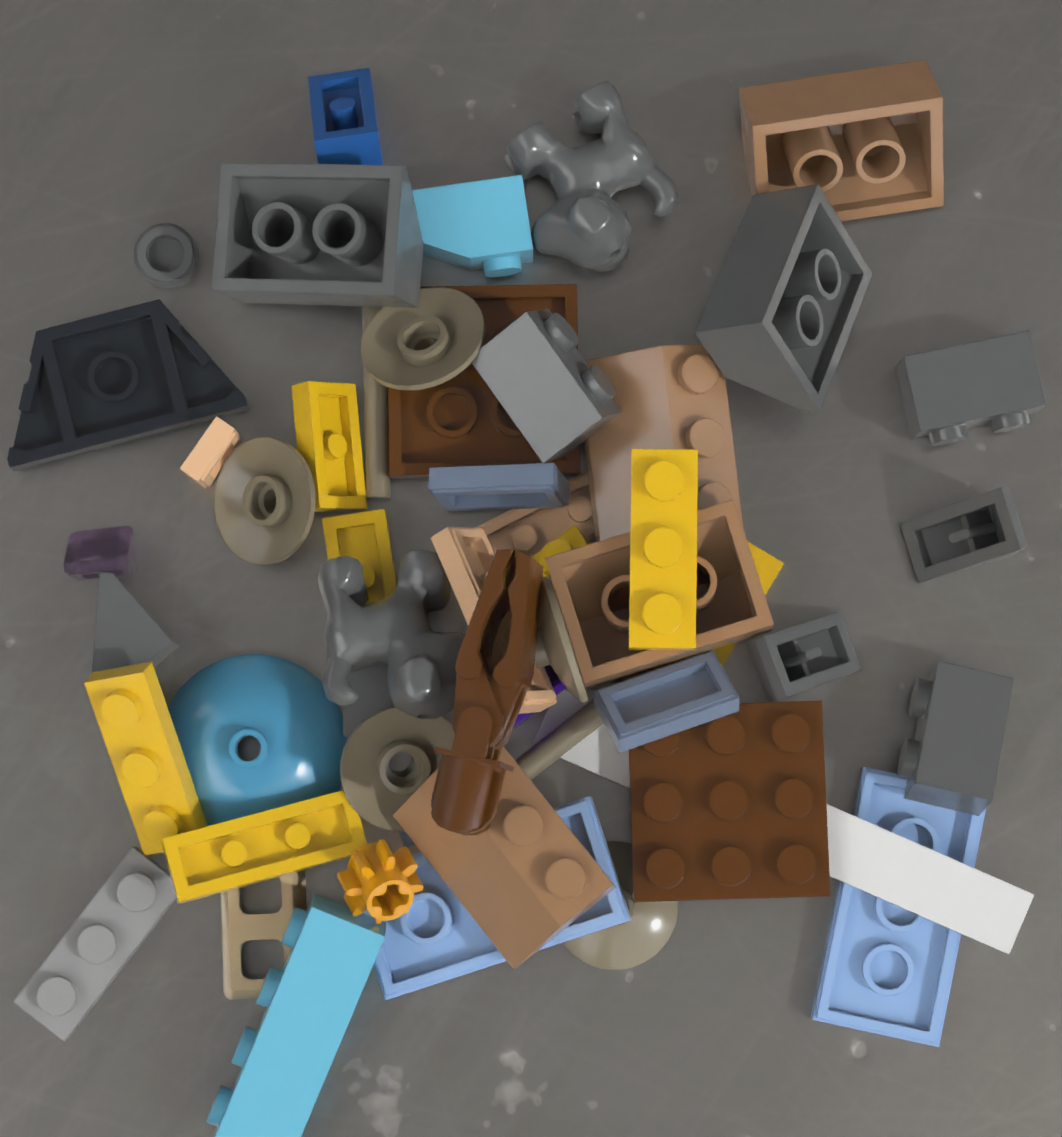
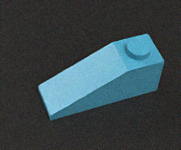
[412,175,533,277]

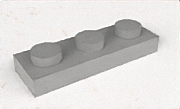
[13,847,176,1041]

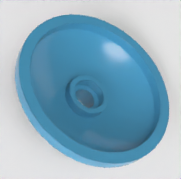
[168,654,348,826]

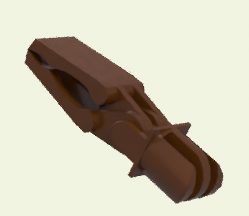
[431,549,543,836]

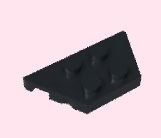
[7,299,250,471]

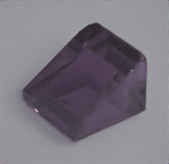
[63,526,138,580]

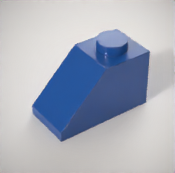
[308,68,384,165]

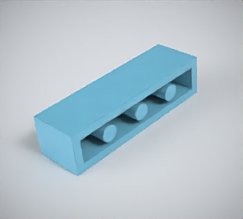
[206,894,386,1137]

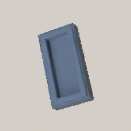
[428,463,569,511]
[593,650,739,753]

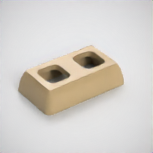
[220,870,307,1000]

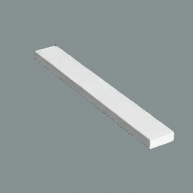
[532,690,1035,954]

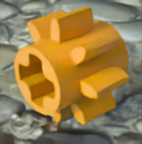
[337,839,424,924]

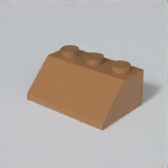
[739,59,944,222]
[584,344,743,542]
[545,499,774,689]
[393,746,616,970]

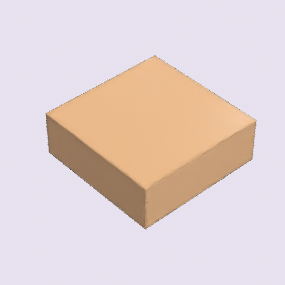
[180,416,242,489]

